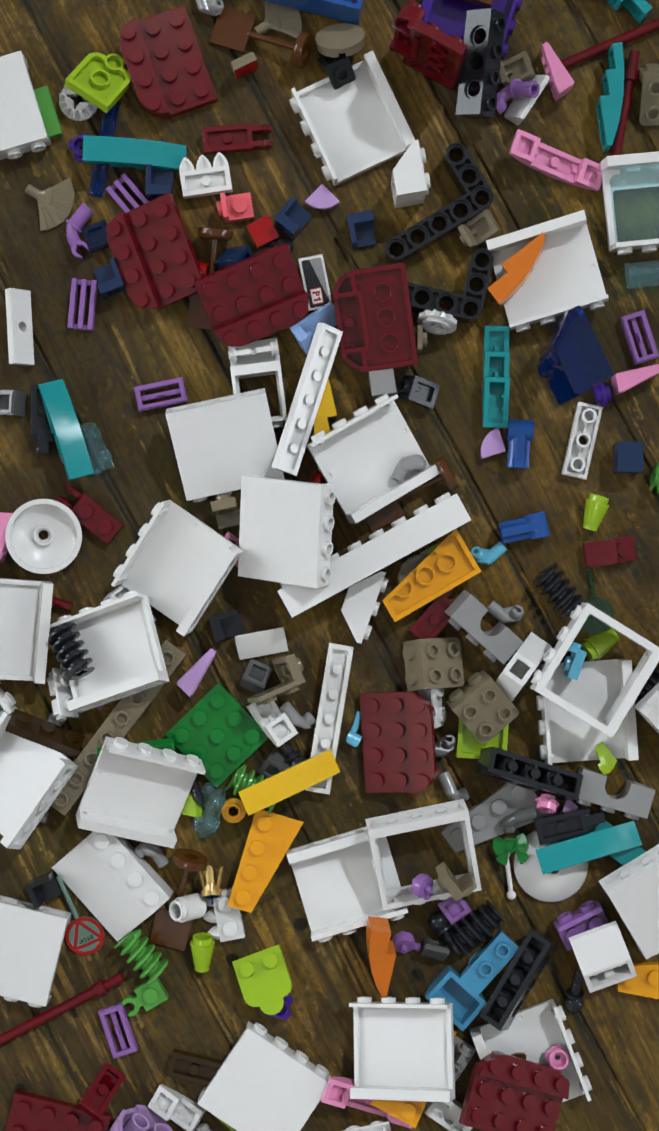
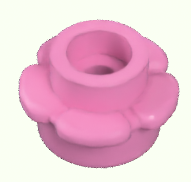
[535,794,559,814]
[545,1045,570,1070]

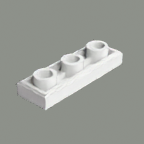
[5,288,34,366]
[561,402,603,480]

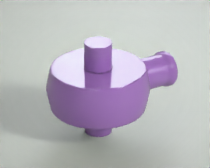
[411,873,433,900]
[392,931,421,954]

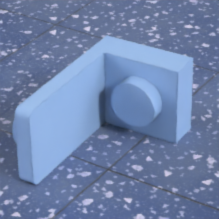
[289,302,337,355]

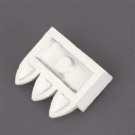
[179,152,233,199]
[203,887,245,942]

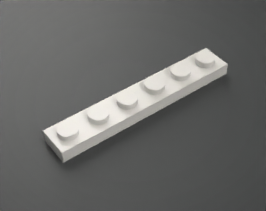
[271,323,343,476]
[305,642,354,795]

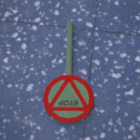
[56,876,105,956]

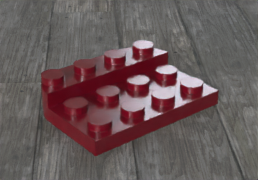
[389,0,467,91]
[119,5,218,119]
[106,193,204,309]
[193,242,309,347]
[333,262,418,372]
[360,691,439,794]
[459,1051,570,1131]
[5,1089,112,1131]

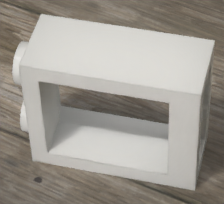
[230,360,287,429]

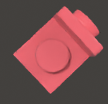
[216,192,255,224]

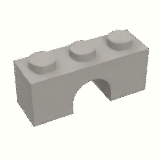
[445,590,524,664]
[576,766,656,821]

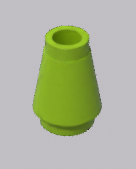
[583,493,610,531]
[581,628,620,661]
[190,932,215,973]

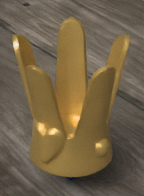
[198,865,223,905]

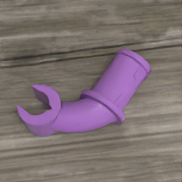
[495,78,540,114]
[65,203,94,259]

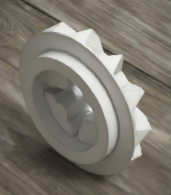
[59,85,98,121]
[417,309,457,335]

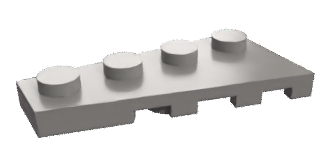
[440,783,550,853]

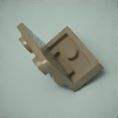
[638,63,659,126]
[403,637,464,691]
[247,654,306,706]
[446,670,519,744]

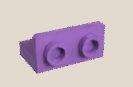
[553,900,609,951]

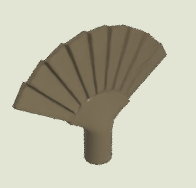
[253,1,302,39]
[25,178,75,231]

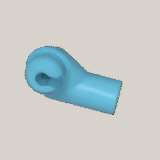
[470,541,507,565]

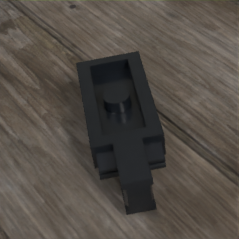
[30,385,54,455]
[533,807,606,845]

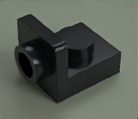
[317,53,356,90]
[397,375,440,409]

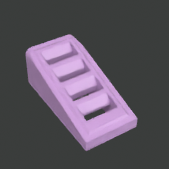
[177,647,217,697]

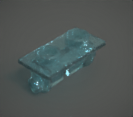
[624,260,659,289]
[80,422,115,476]
[192,783,227,838]

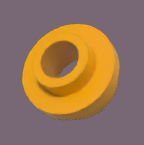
[221,798,246,823]

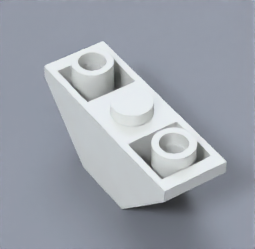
[341,571,389,644]
[495,632,552,702]

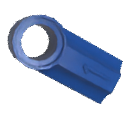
[506,419,534,469]
[498,511,550,544]

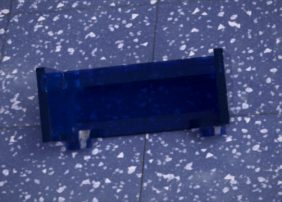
[537,305,614,405]

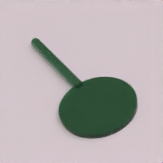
[582,567,614,634]

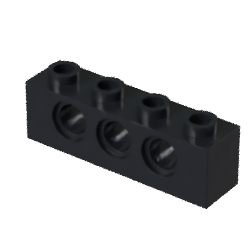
[456,8,506,119]
[476,747,583,801]
[480,929,558,1031]

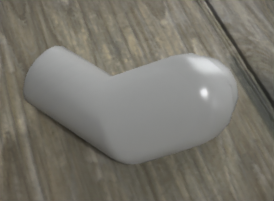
[134,842,169,869]

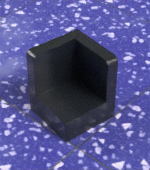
[209,609,245,642]
[25,870,63,908]

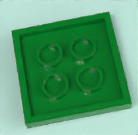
[165,682,268,788]

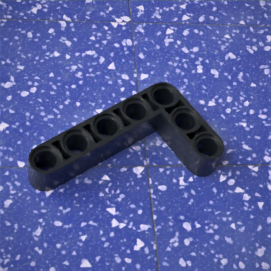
[384,143,494,264]
[408,248,494,324]

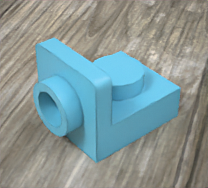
[562,642,587,680]

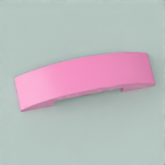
[509,129,602,191]
[321,1076,412,1129]

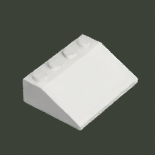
[52,831,173,942]

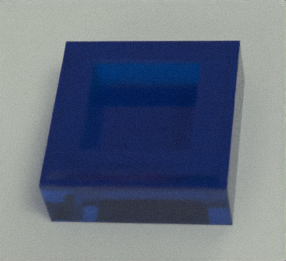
[82,220,109,253]

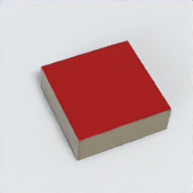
[231,52,258,79]
[246,215,280,249]

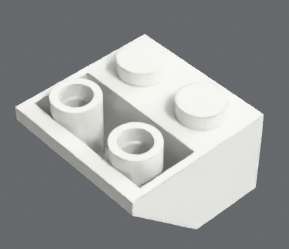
[390,140,431,208]
[569,921,637,993]

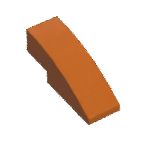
[487,232,546,307]
[366,916,396,998]

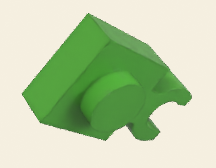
[121,978,169,1017]

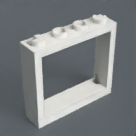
[530,602,659,738]
[365,799,482,911]

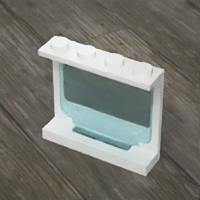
[600,151,659,255]

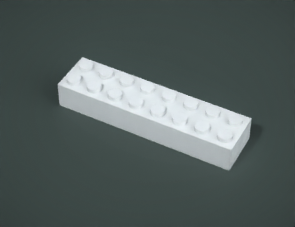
[278,492,471,618]

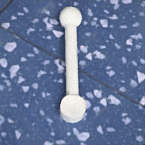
[505,852,516,900]

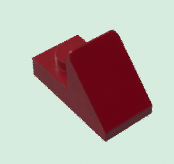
[582,536,637,568]
[77,1062,126,1121]

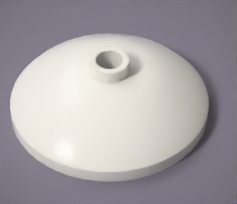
[5,499,82,574]
[513,830,588,902]

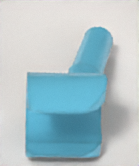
[346,711,362,747]

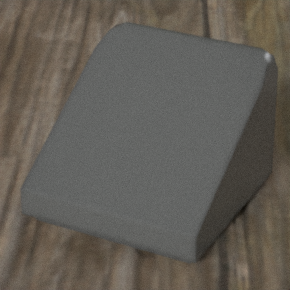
[0,390,27,417]
[239,658,273,694]
[257,748,289,778]
[420,937,450,961]

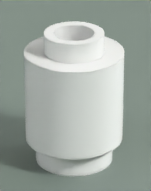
[169,893,207,923]

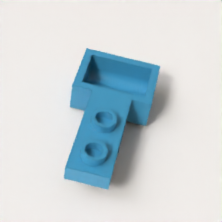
[425,930,520,1031]

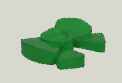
[493,833,529,866]

